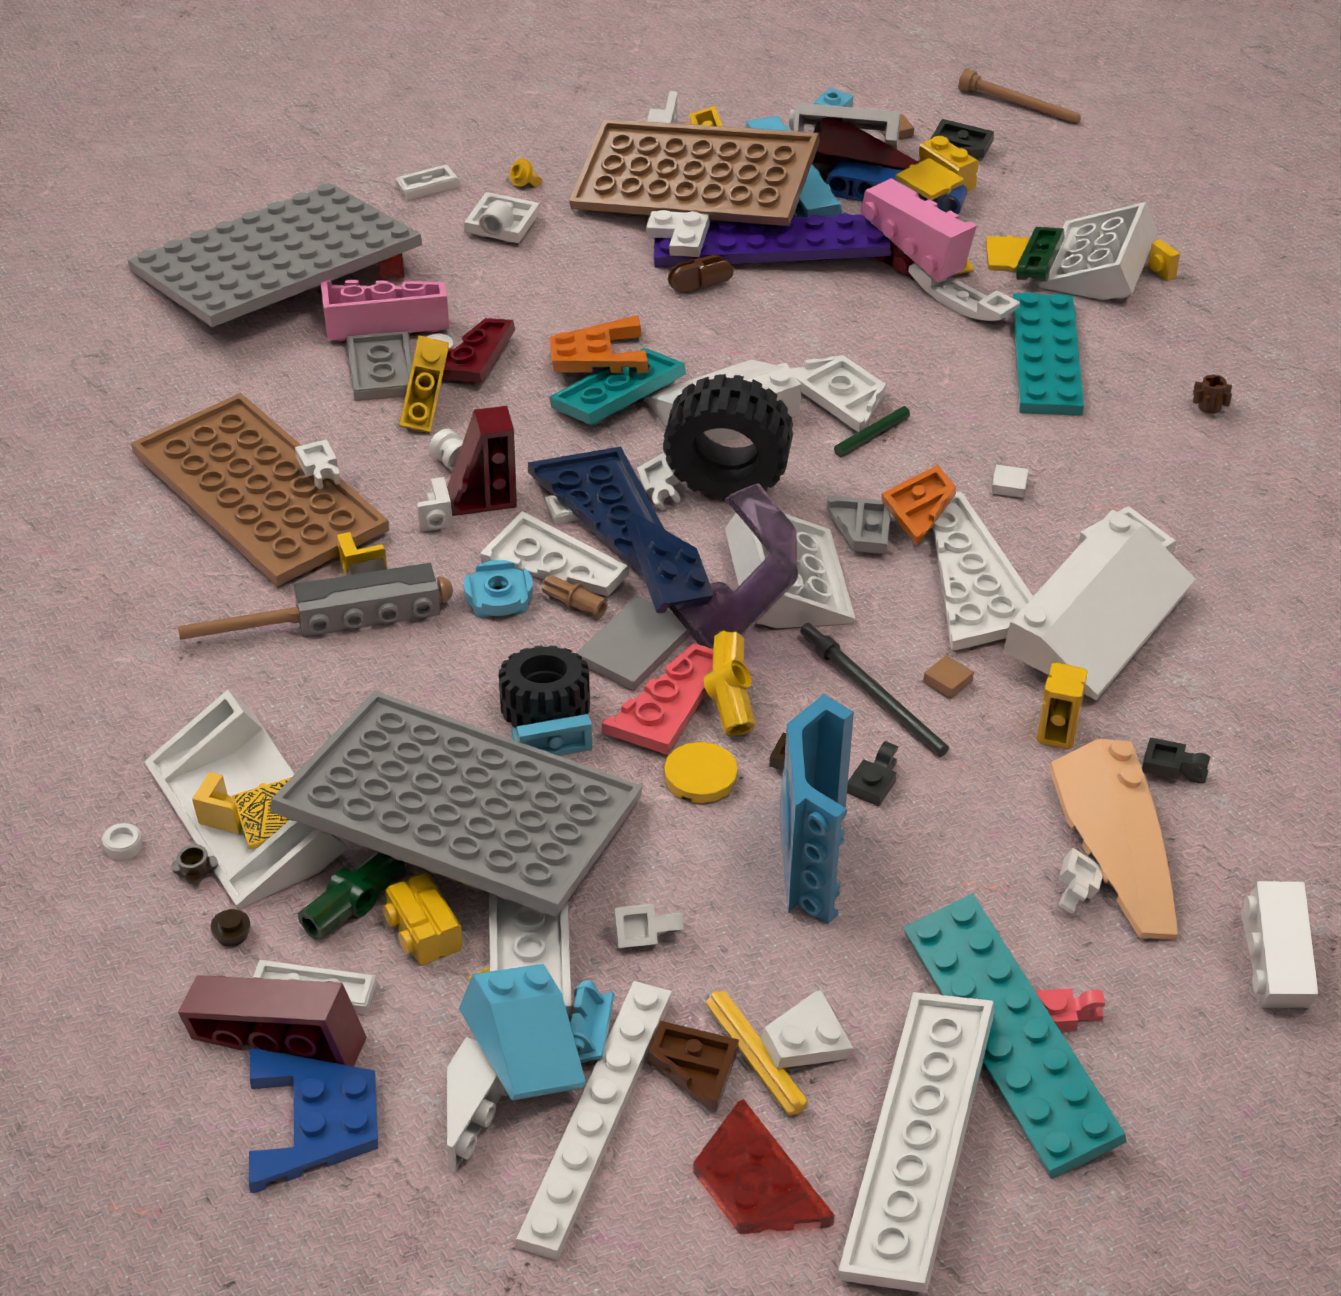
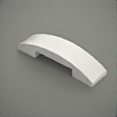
[908,263,1020,321]

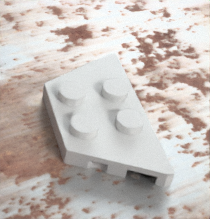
[778,355,886,432]

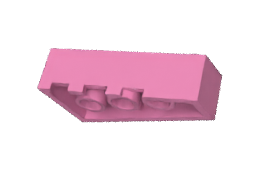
[860,178,977,283]
[321,280,450,342]

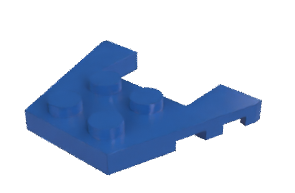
[249,1049,379,1193]

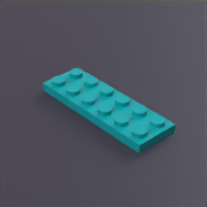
[1013,292,1084,416]

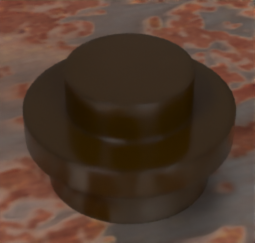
[210,909,251,946]

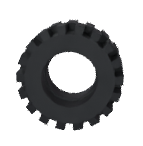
[498,645,590,729]

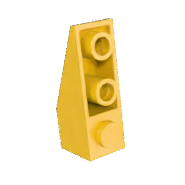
[399,335,450,433]

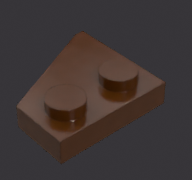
[648,1020,739,1111]

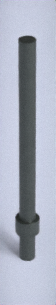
[800,622,949,757]

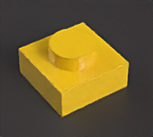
[1148,239,1180,281]

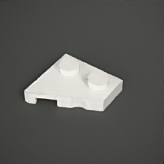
[761,990,853,1069]

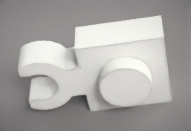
[295,439,340,489]
[637,453,680,511]

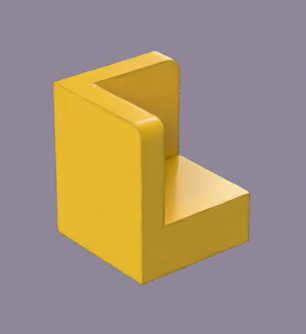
[337,532,387,576]
[192,772,243,834]

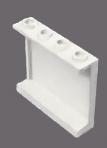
[789,103,900,150]

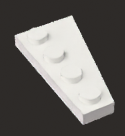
[480,511,629,596]

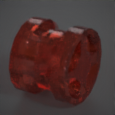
[377,253,405,280]

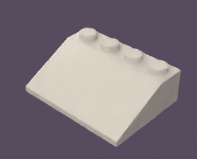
[1037,202,1158,300]
[644,359,802,443]
[725,500,855,628]

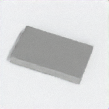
[347,331,413,401]
[577,596,694,691]

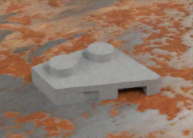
[827,495,890,554]

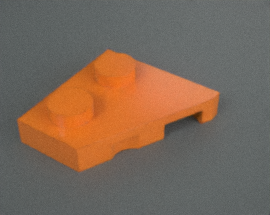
[881,465,956,545]

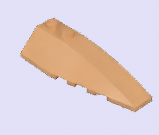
[1049,739,1178,940]

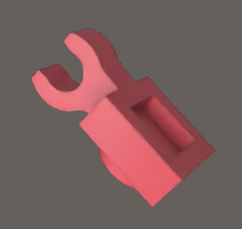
[1035,988,1105,1031]

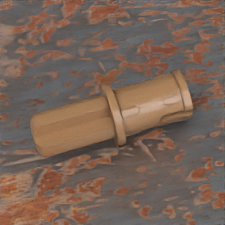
[542,576,608,619]

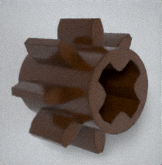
[1193,374,1232,414]

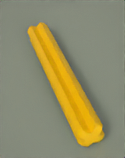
[706,990,808,1116]

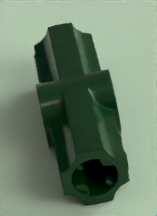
[298,851,406,940]

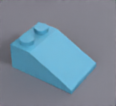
[459,964,586,1101]

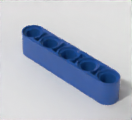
[825,160,967,215]

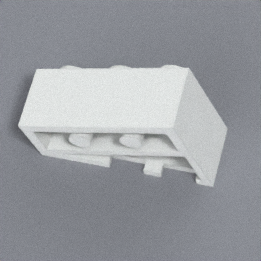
[1241,881,1318,1008]

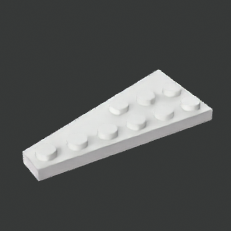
[933,492,1033,651]

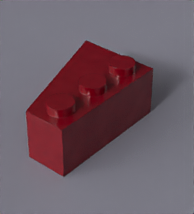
[447,405,517,516]

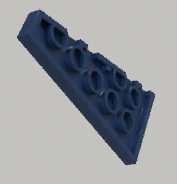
[528,446,665,577]

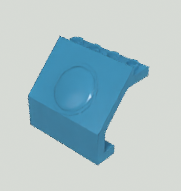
[780,694,854,924]

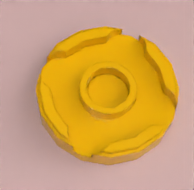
[664,742,738,804]

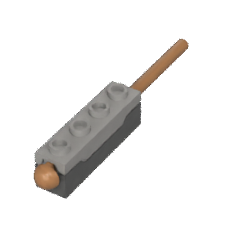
[178,562,453,640]

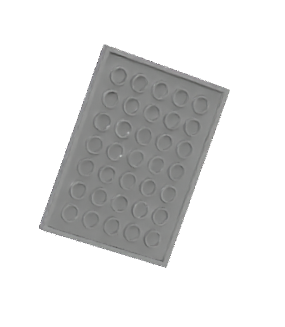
[128,183,423,327]
[270,691,643,917]

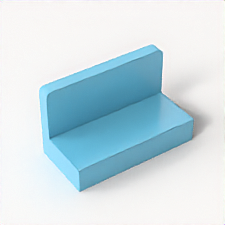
[512,714,592,756]

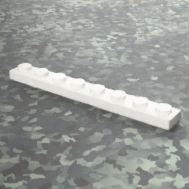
[516,981,672,1261]

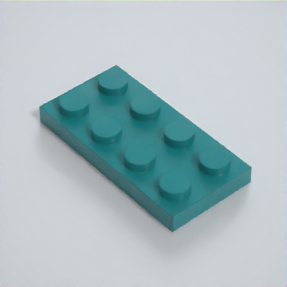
[549,347,686,425]

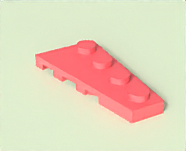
[602,643,713,755]

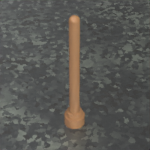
[958,68,1081,123]

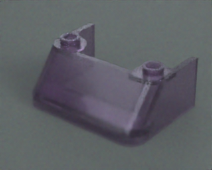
[669,483,798,649]

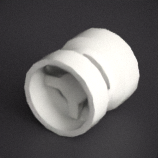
[429,429,463,472]

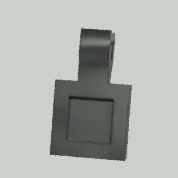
[1142,737,1210,783]
[847,741,898,806]

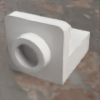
[417,477,453,532]

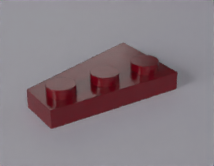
[442,318,516,383]

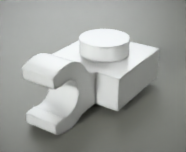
[1058,848,1103,914]
[613,904,684,948]

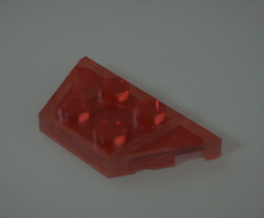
[693,1099,835,1234]

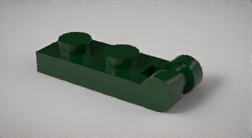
[1016,227,1065,282]

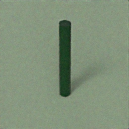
[834,406,910,457]

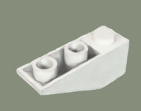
[447,1037,508,1173]

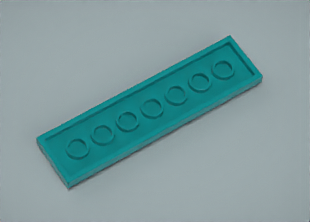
[903,893,1127,1179]

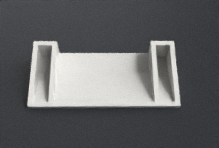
[1004,509,1196,700]
[144,690,348,909]

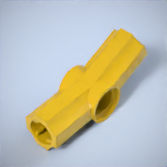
[703,631,756,737]

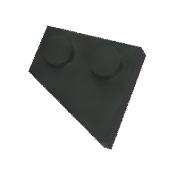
[930,119,994,158]

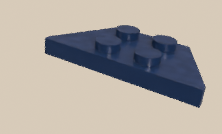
[625,512,714,613]

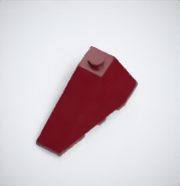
[812,117,920,171]

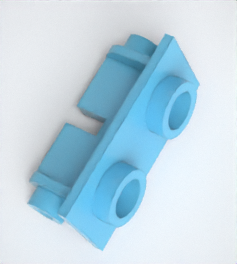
[570,980,615,1063]

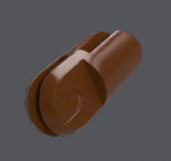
[667,254,734,293]

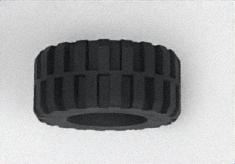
[663,374,793,501]

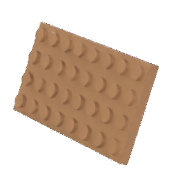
[569,119,820,226]
[131,393,389,587]

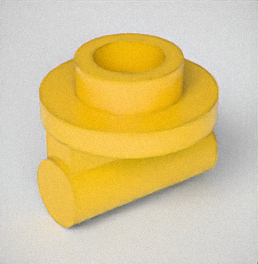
[509,158,542,187]

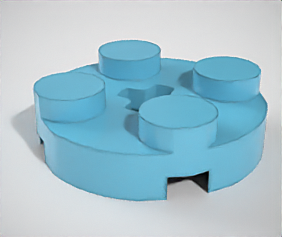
[464,560,533,618]

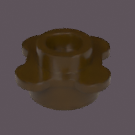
[171,844,218,884]

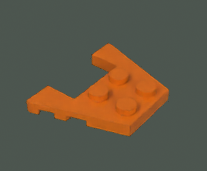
[549,315,649,373]

